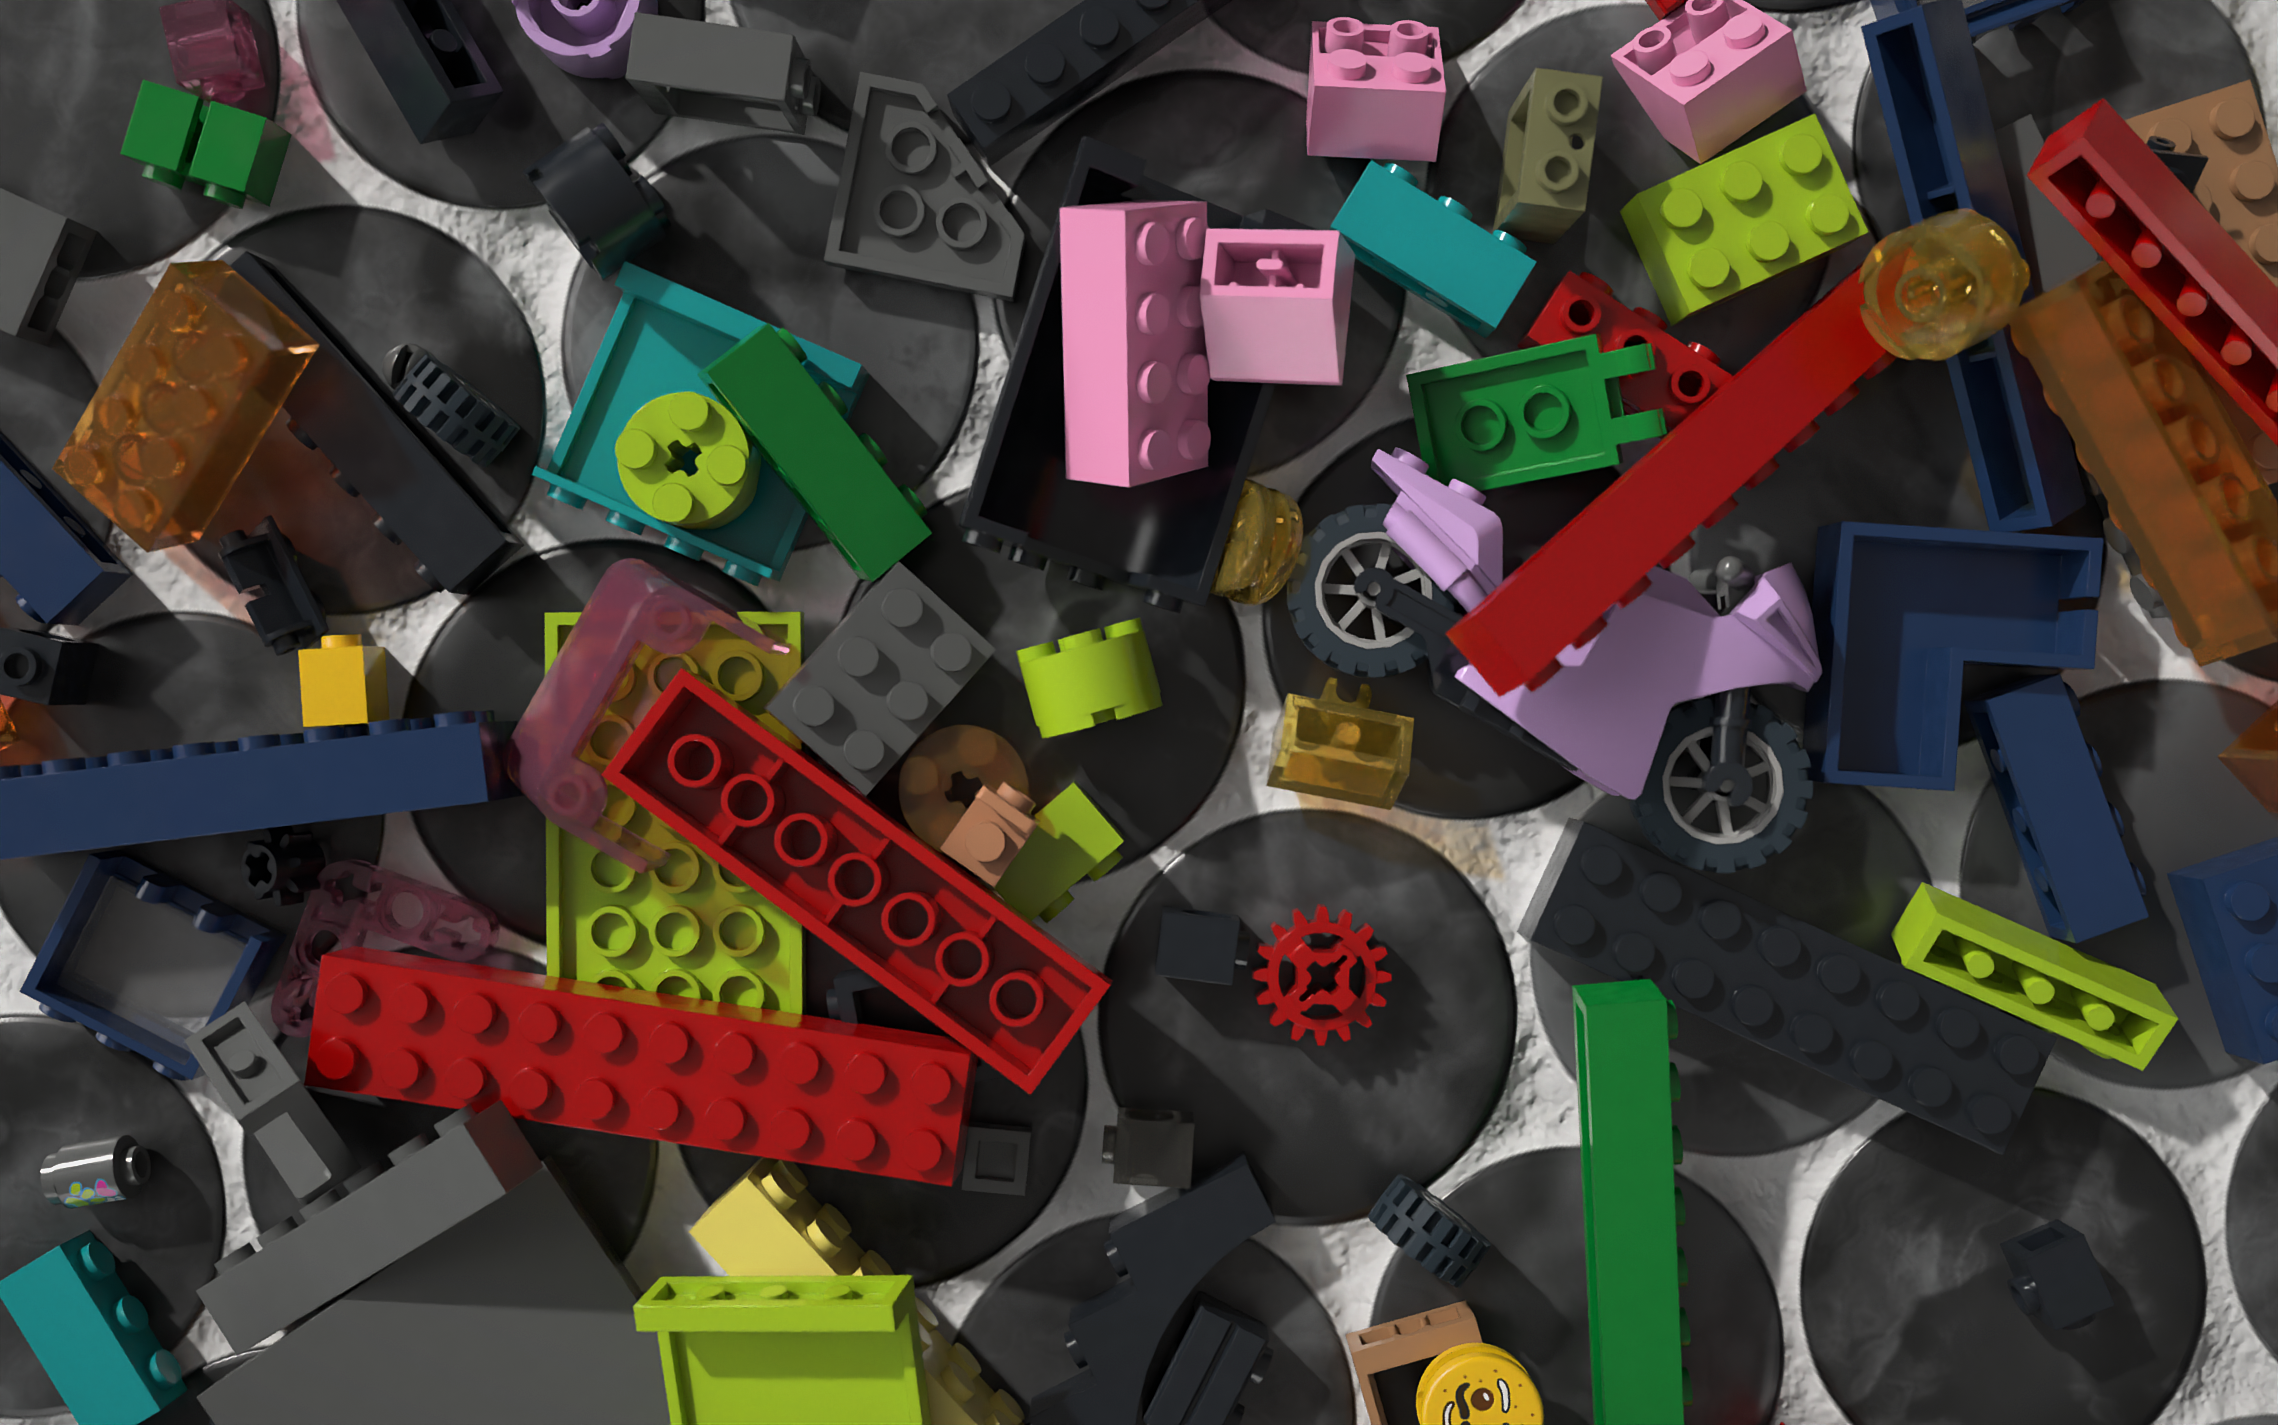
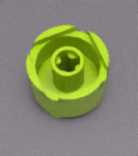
[615,391,761,530]
[1016,617,1163,738]

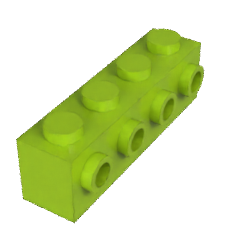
[1891,882,2178,1071]

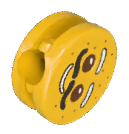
[1416,1343,1544,1425]

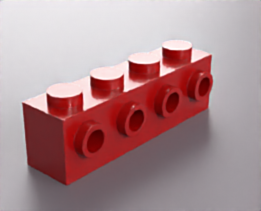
[1517,270,1733,440]

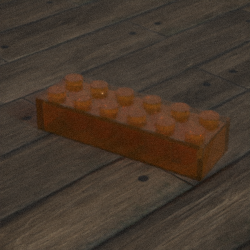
[2004,258,2278,667]

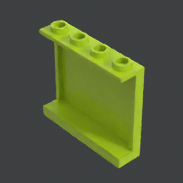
[633,1275,931,1425]

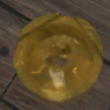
[1859,208,2030,361]

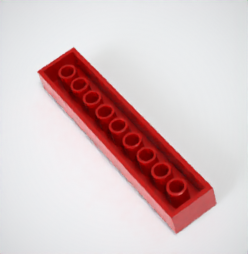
[304,946,978,1186]

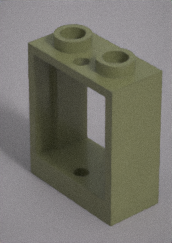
[1493,68,1603,244]

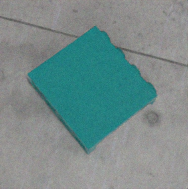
[532,261,870,587]

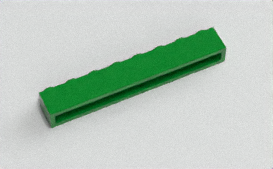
[1572,979,1693,1425]

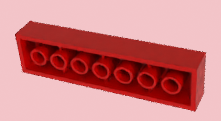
[601,668,1112,1095]

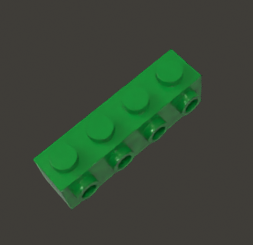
[697,323,932,582]

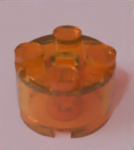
[899,724,1032,853]

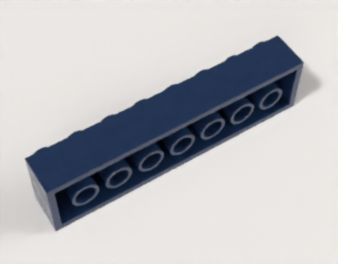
[0,710,526,860]

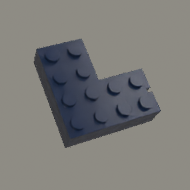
[1803,521,2104,791]

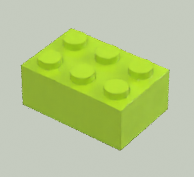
[1620,113,1868,326]

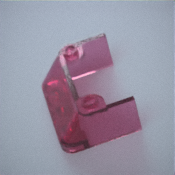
[503,558,792,874]

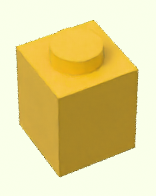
[298,634,390,727]

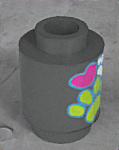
[40,1135,151,1209]

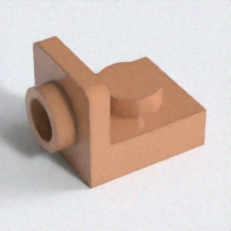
[940,781,1041,887]

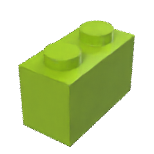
[993,780,1125,923]

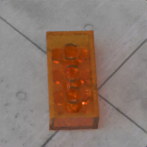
[52,260,319,553]

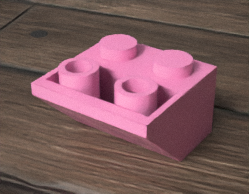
[1611,0,1807,164]
[1306,17,1446,162]
[1200,229,1355,386]

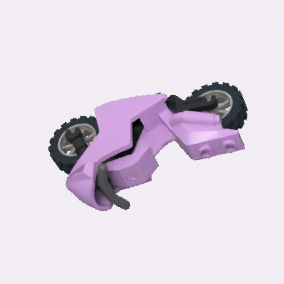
[1287,447,1822,873]

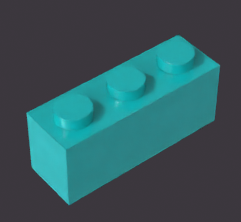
[1329,160,1536,339]
[0,1230,188,1425]

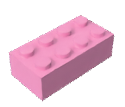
[1060,199,1211,487]

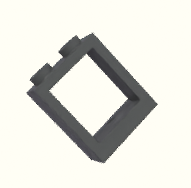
[626,12,821,135]

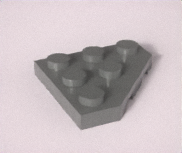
[824,72,1026,302]

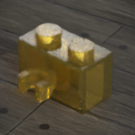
[1266,677,1414,810]

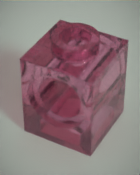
[159,0,265,104]

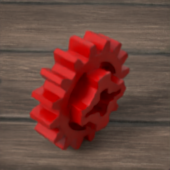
[1251,904,1392,1046]

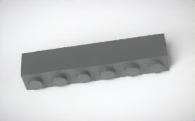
[196,1100,543,1356]

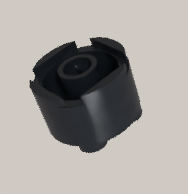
[522,123,671,281]

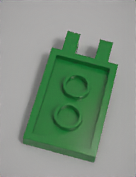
[1406,334,1668,491]

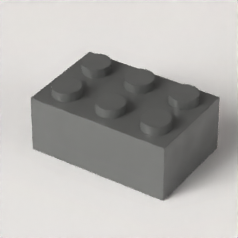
[763,562,996,796]

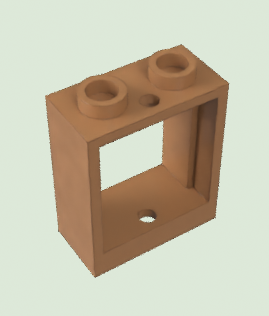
[1345,1300,1483,1425]

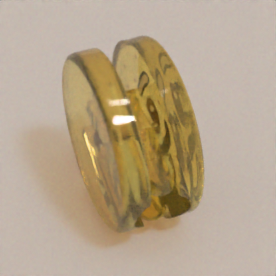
[1209,478,1303,606]

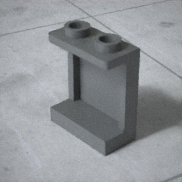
[184,1001,362,1205]

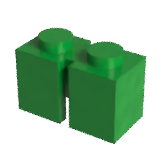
[120,80,292,209]

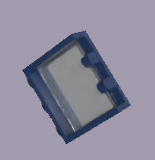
[19,849,287,1081]

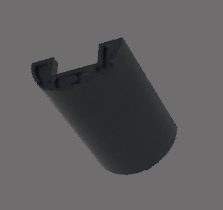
[958,135,1320,614]

